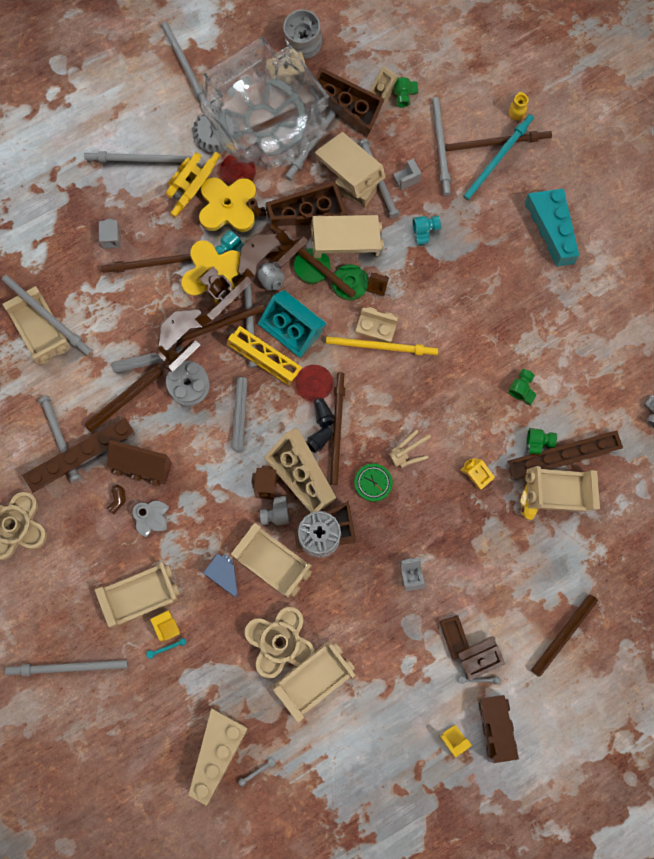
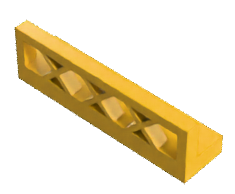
[227,326,302,386]

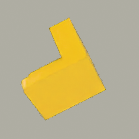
[150,610,180,643]
[439,725,472,758]

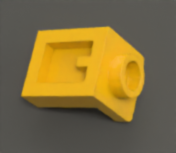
[461,458,495,490]

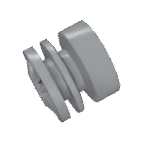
[283,9,322,59]
[298,511,341,559]

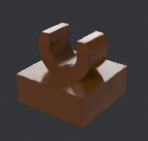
[367,272,389,296]

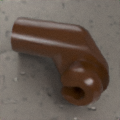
[248,198,266,218]
[107,485,126,515]

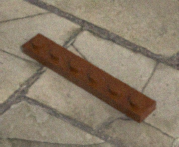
[22,417,135,493]
[506,430,623,480]

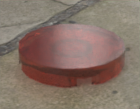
[220,153,256,186]
[296,365,333,402]

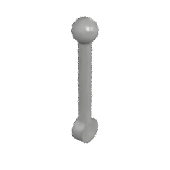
[458,676,501,685]
[238,758,276,786]

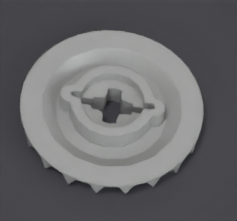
[192,109,238,153]

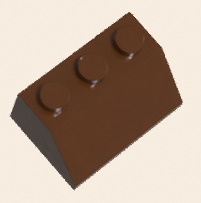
[107,440,172,486]

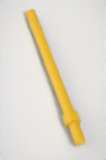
[326,336,438,356]

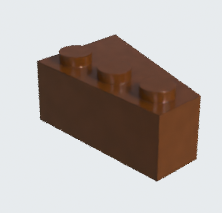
[294,500,356,553]
[478,695,519,763]

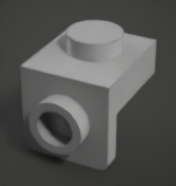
[400,558,425,591]

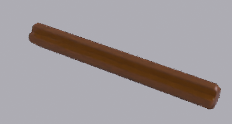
[84,365,163,432]
[531,594,598,677]

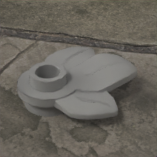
[132,501,169,537]

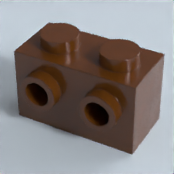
[251,465,278,500]

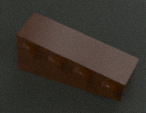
[310,67,385,137]
[266,181,347,226]

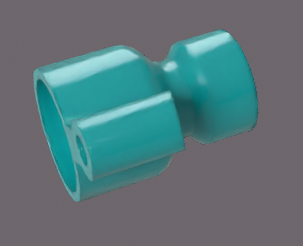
[412,215,441,245]
[215,230,244,255]

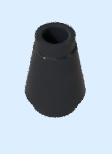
[313,398,335,428]
[306,426,333,453]

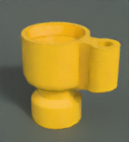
[508,92,529,121]

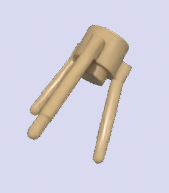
[389,430,431,468]

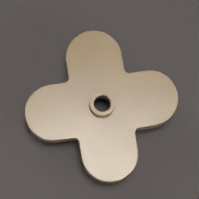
[0,492,47,560]
[244,607,315,678]

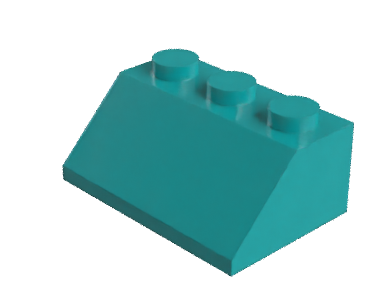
[258,290,327,358]

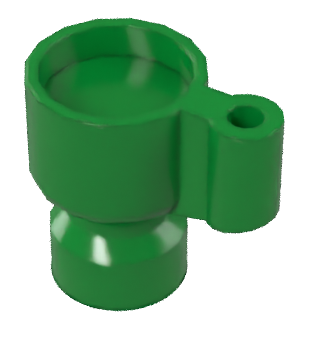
[393,77,418,108]
[508,369,536,405]
[526,428,557,454]

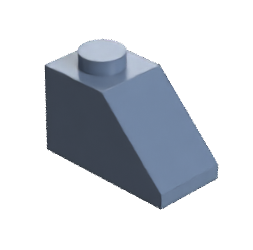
[203,554,239,598]

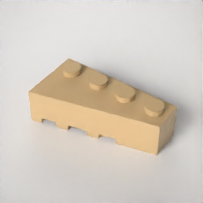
[264,428,336,513]
[188,708,249,806]

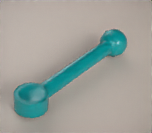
[146,638,187,659]

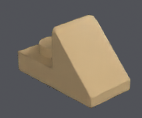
[369,66,399,104]

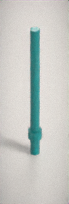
[463,114,534,200]

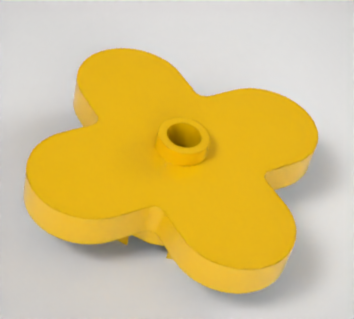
[199,178,256,232]
[181,240,240,303]

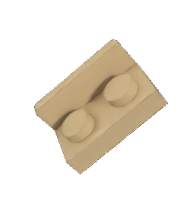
[355,307,398,343]

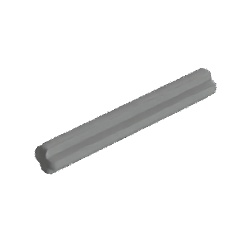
[112,346,184,373]
[232,377,248,451]

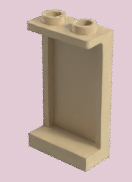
[315,132,385,199]
[311,215,384,258]
[3,286,71,365]
[526,466,600,512]
[231,523,312,599]
[95,562,180,628]
[271,641,356,722]

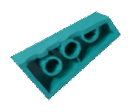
[524,188,579,267]

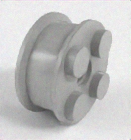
[166,361,210,406]

